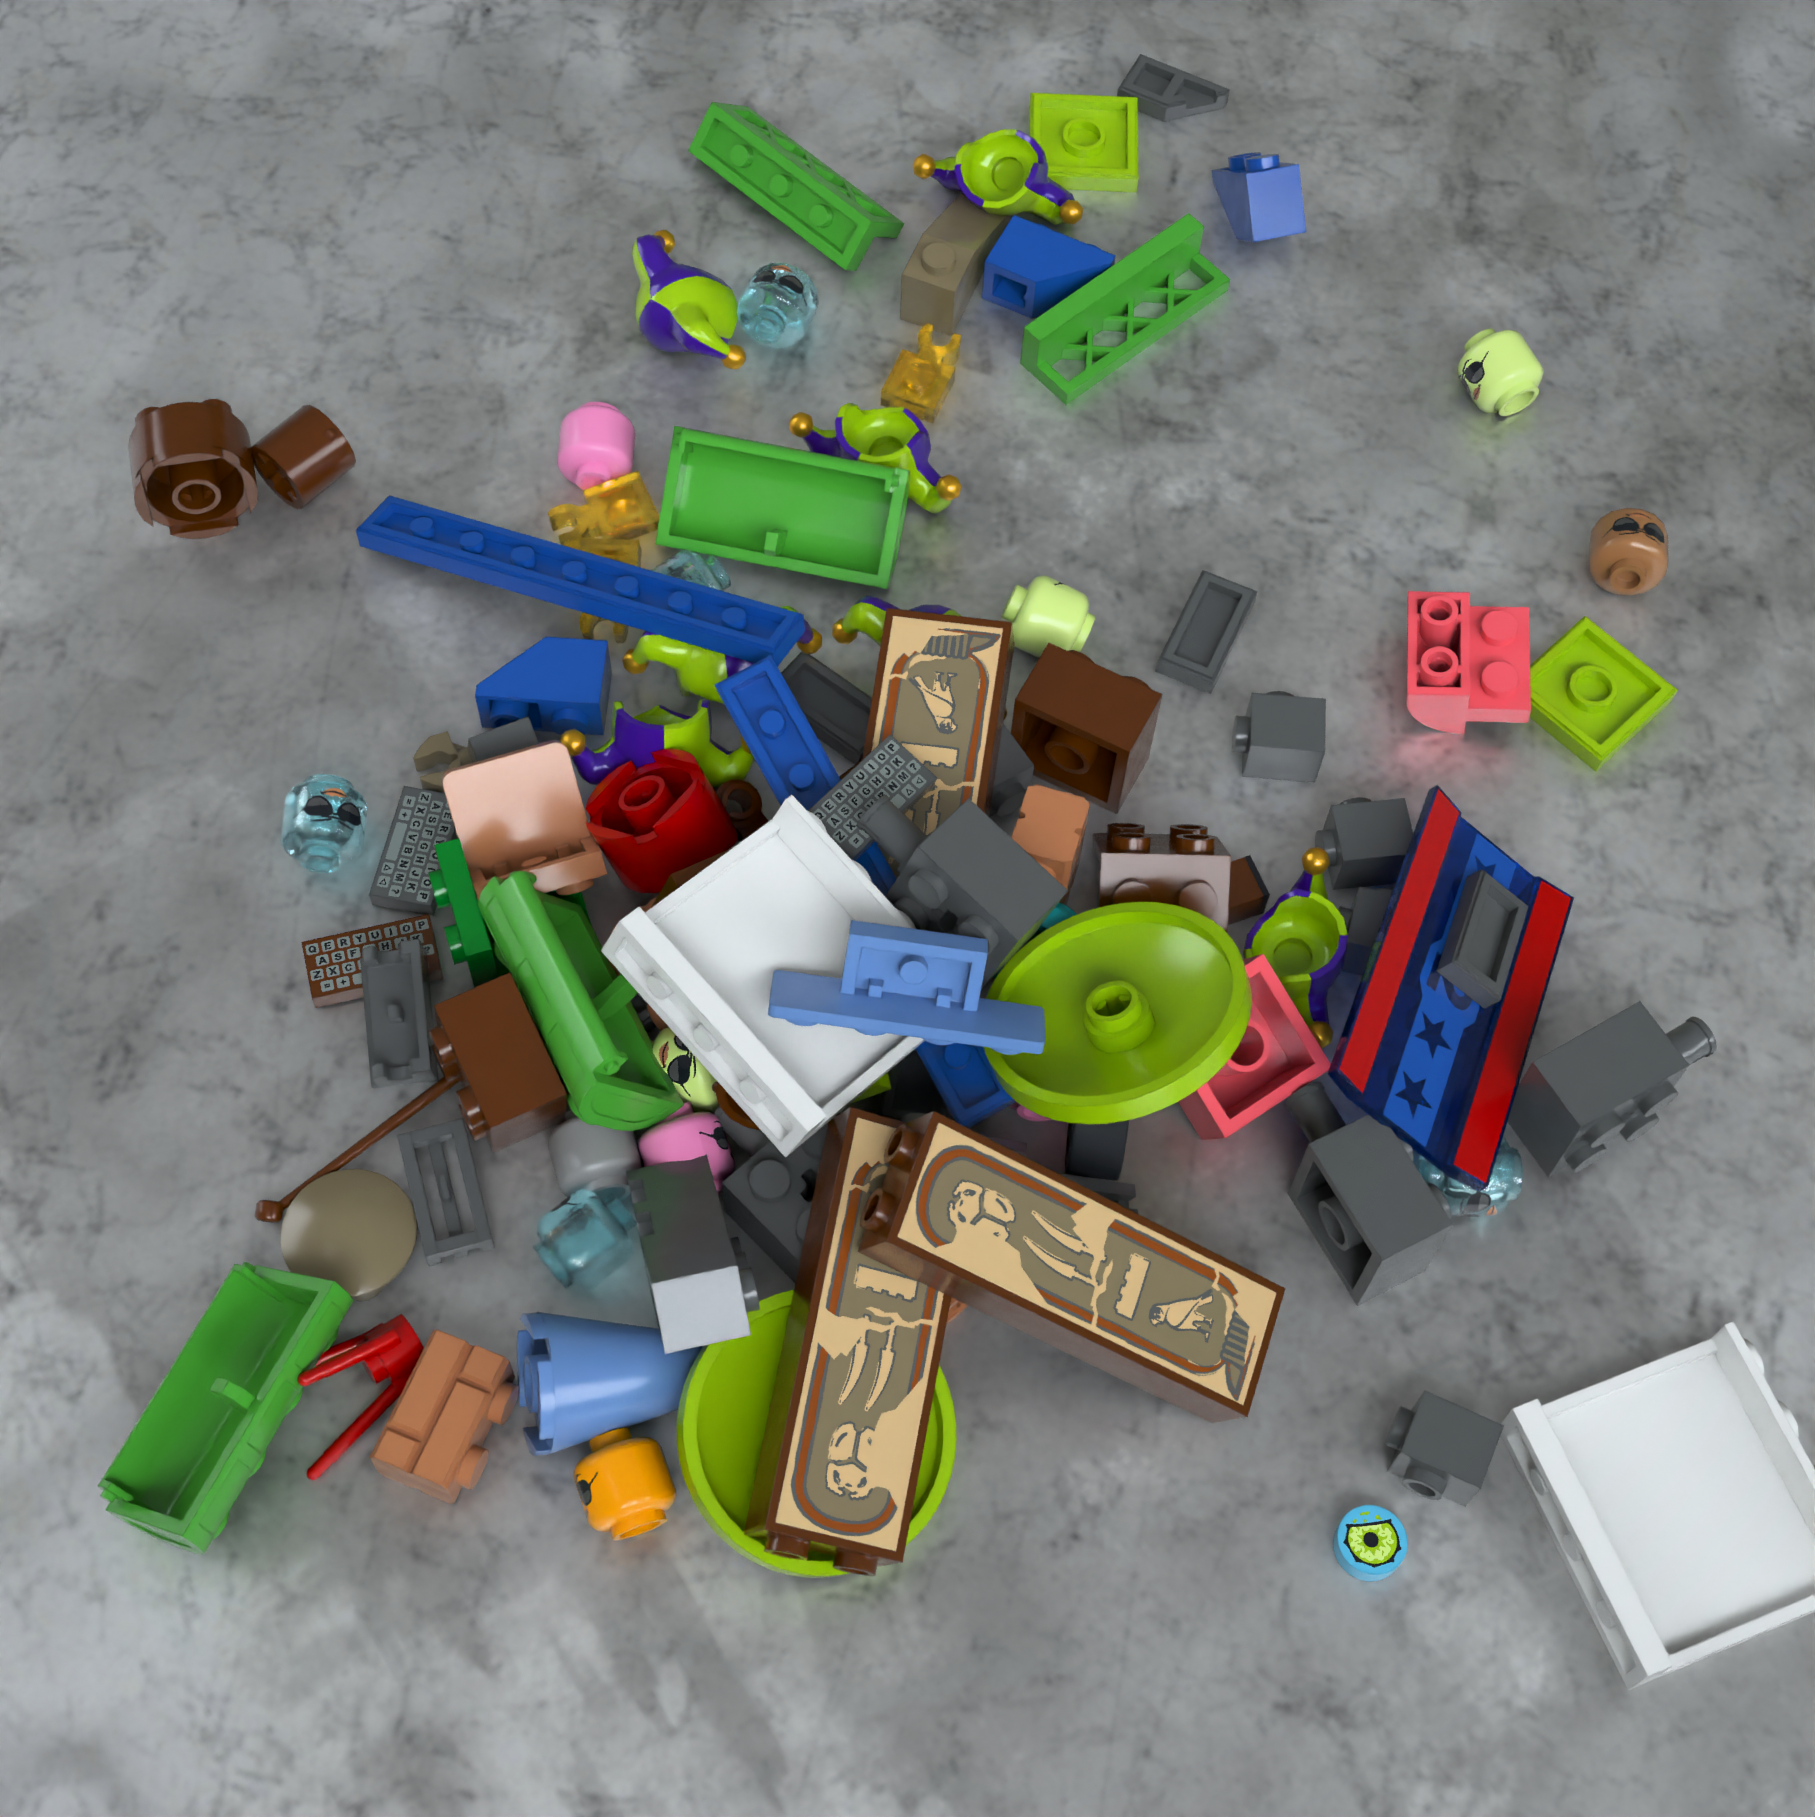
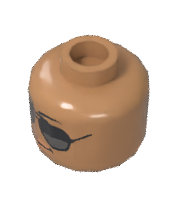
[1589,508,1668,596]

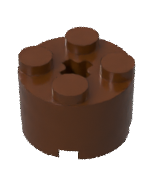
[128,399,258,539]

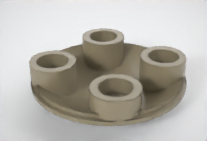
[280,1169,418,1302]

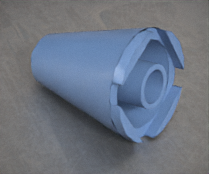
[516,1312,704,1456]

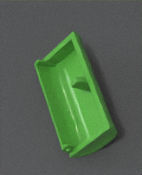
[655,426,910,589]
[478,871,684,1131]
[98,1262,354,1555]

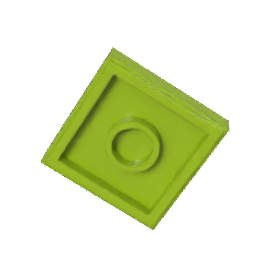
[1029,93,1139,193]
[1530,616,1678,772]

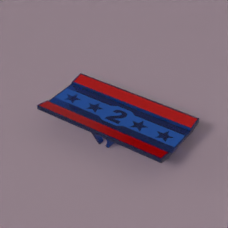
[1328,785,1574,1192]

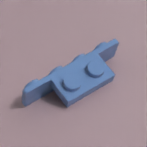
[768,920,1045,1055]

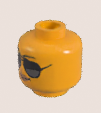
[573,1428,677,1541]

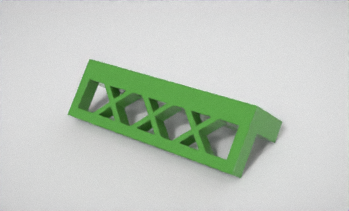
[688,102,904,271]
[1020,213,1230,405]

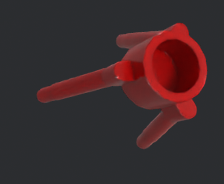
[298,1314,424,1480]

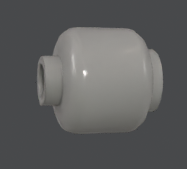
[548,1109,643,1208]

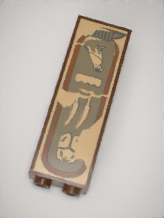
[862,608,1015,879]
[744,1107,951,1576]
[858,1111,1286,1423]

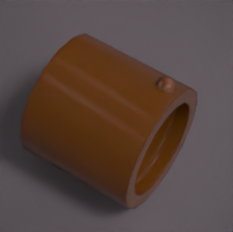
[251,405,356,509]

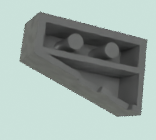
[626,1154,760,1354]

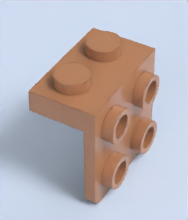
[442,740,607,901]

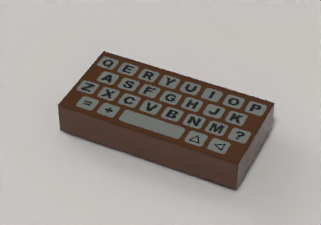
[301,914,444,1008]

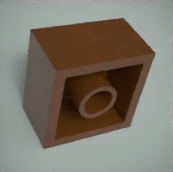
[1011,643,1162,814]
[428,972,567,1153]

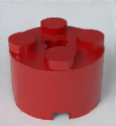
[585,749,738,893]

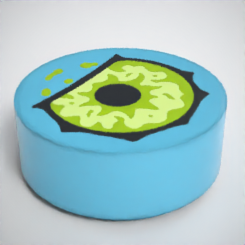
[1333,1505,1408,1582]

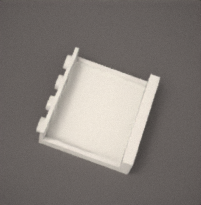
[601,795,925,1158]
[1501,1321,1815,1690]

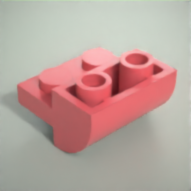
[1407,591,1531,734]

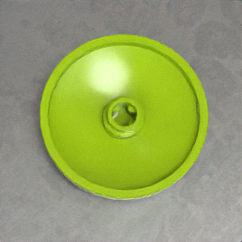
[983,902,1252,1124]
[677,1290,957,1578]

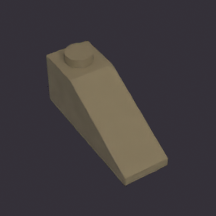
[900,193,1012,336]

